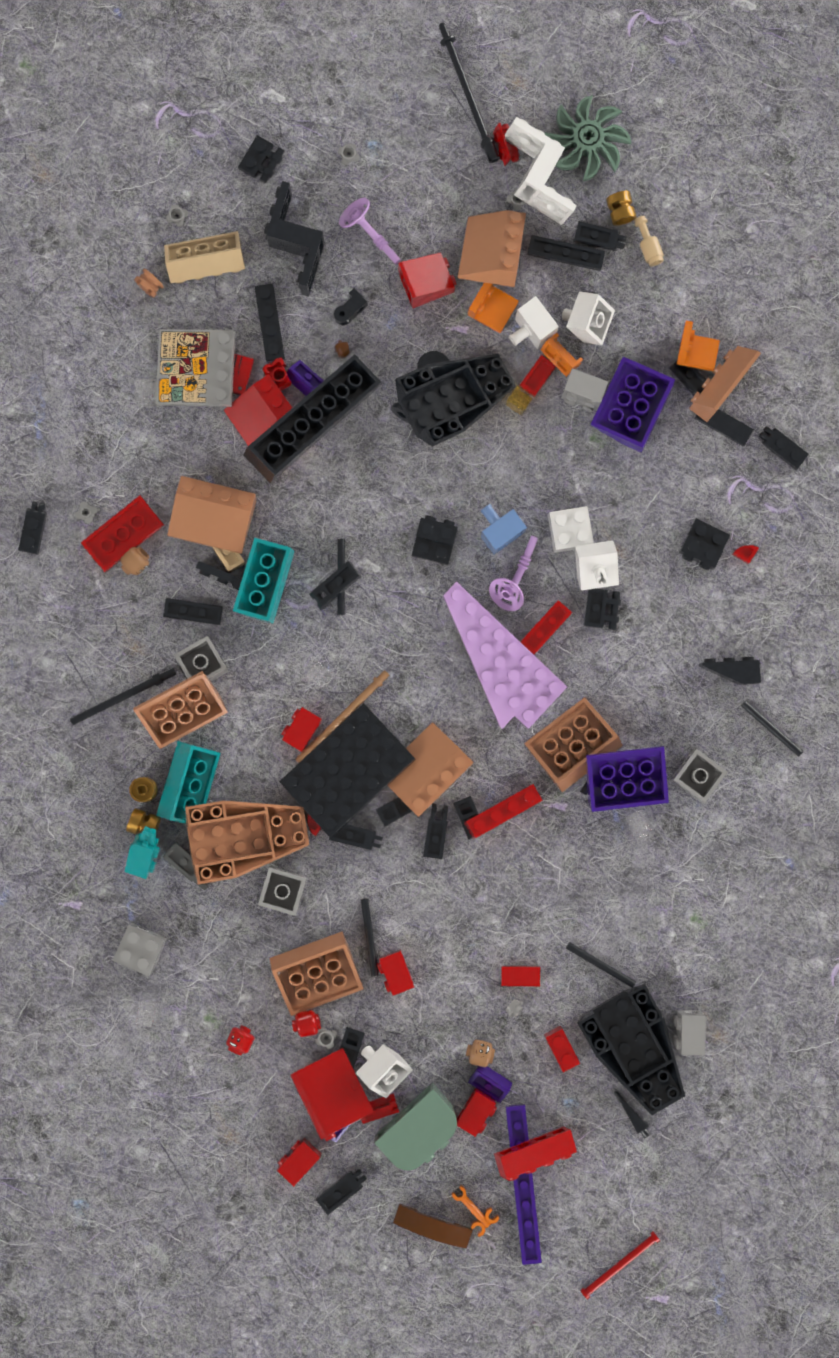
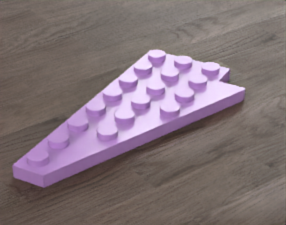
[443,582,567,729]

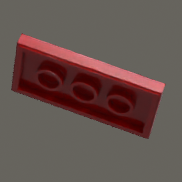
[81,495,164,573]

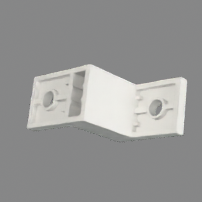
[504,117,577,225]

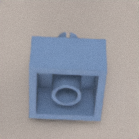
[481,504,527,555]

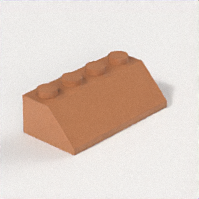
[689,346,761,422]

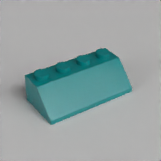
[233,537,295,624]
[156,741,221,824]

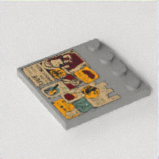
[156,329,235,407]

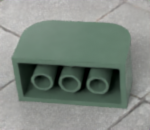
[374,1082,457,1171]

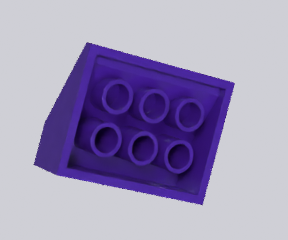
[590,357,675,453]
[586,746,669,812]

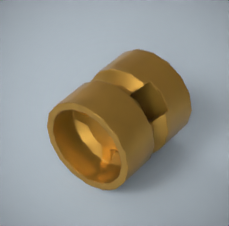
[606,191,637,226]
[129,777,158,802]
[126,808,161,835]

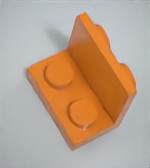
[468,283,519,333]
[676,320,720,371]

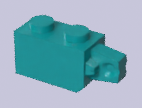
[124,826,160,879]

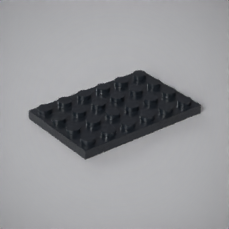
[279,703,416,838]

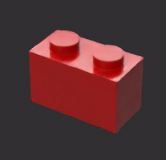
[281,707,322,752]
[377,949,415,996]
[544,1025,580,1073]
[456,1088,497,1137]
[277,1137,322,1187]

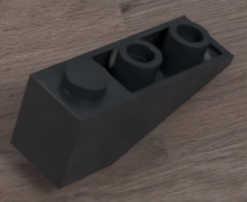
[699,657,761,685]

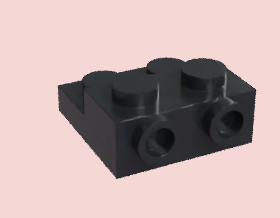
[411,515,458,565]
[679,518,730,570]

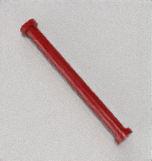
[580,1231,660,1300]

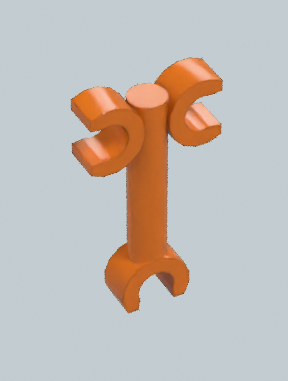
[452,1185,499,1237]

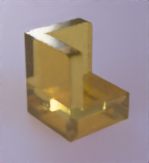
[506,385,532,415]

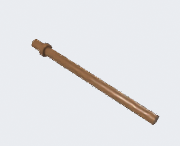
[295,670,390,763]

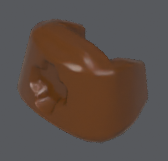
[334,340,350,359]

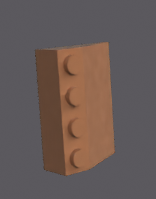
[458,210,526,287]
[167,476,257,554]
[133,671,228,749]
[524,697,623,792]
[388,722,474,817]
[270,931,364,1016]

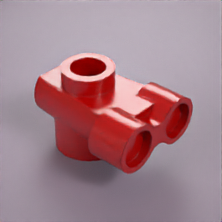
[262,358,292,391]

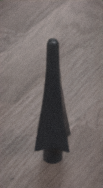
[614,1091,651,1138]

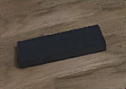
[670,361,707,396]
[694,409,754,447]
[163,598,223,626]

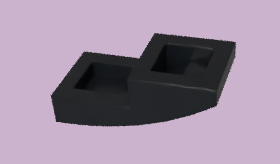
[453,796,478,840]
[376,797,412,826]
[340,1027,365,1069]

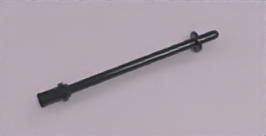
[439,22,500,163]

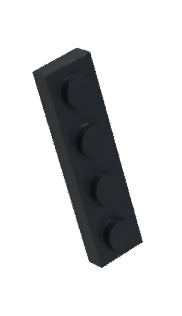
[527,235,605,271]
[254,283,285,362]

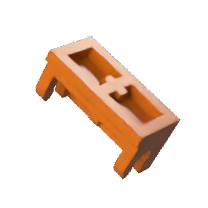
[540,333,583,377]

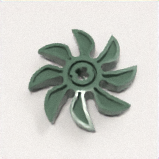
[545,95,631,181]

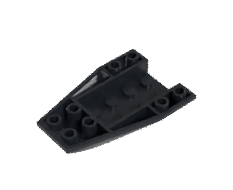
[395,354,516,447]
[577,984,685,1115]

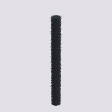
[337,539,345,615]
[741,700,803,757]
[361,898,379,976]
[566,942,636,988]

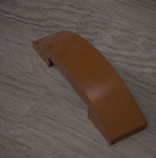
[393,1203,473,1249]

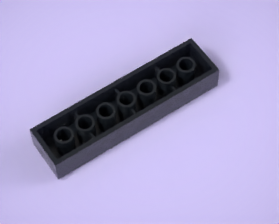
[243,354,381,483]

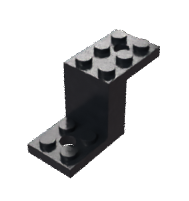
[264,181,325,297]

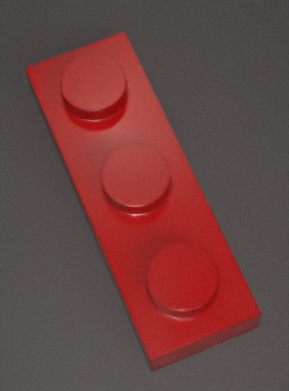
[520,600,572,655]

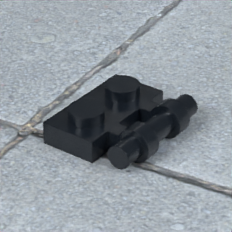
[238,135,285,183]
[584,588,621,630]

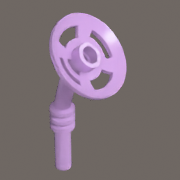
[339,198,401,265]
[489,536,538,611]

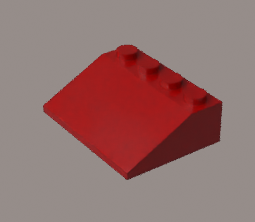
[224,374,292,446]

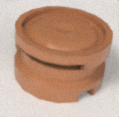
[134,268,164,298]

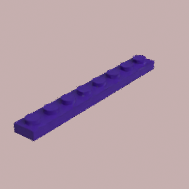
[505,1104,542,1265]

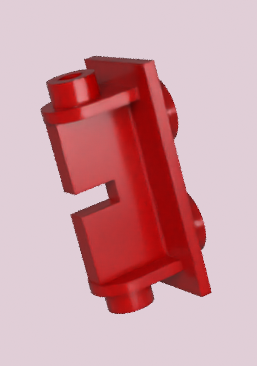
[493,123,520,166]
[360,1093,399,1124]

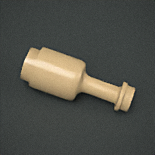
[634,216,664,267]

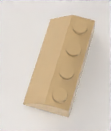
[164,231,245,283]

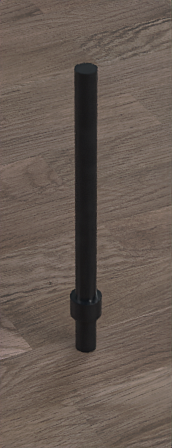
[70,668,177,725]

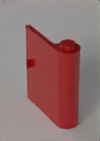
[290,1048,374,1142]

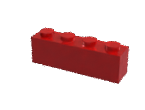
[464,784,543,839]
[494,1126,577,1181]

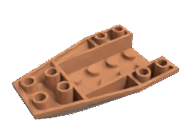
[185,801,309,885]

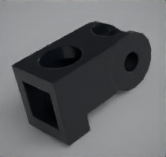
[334,288,368,326]

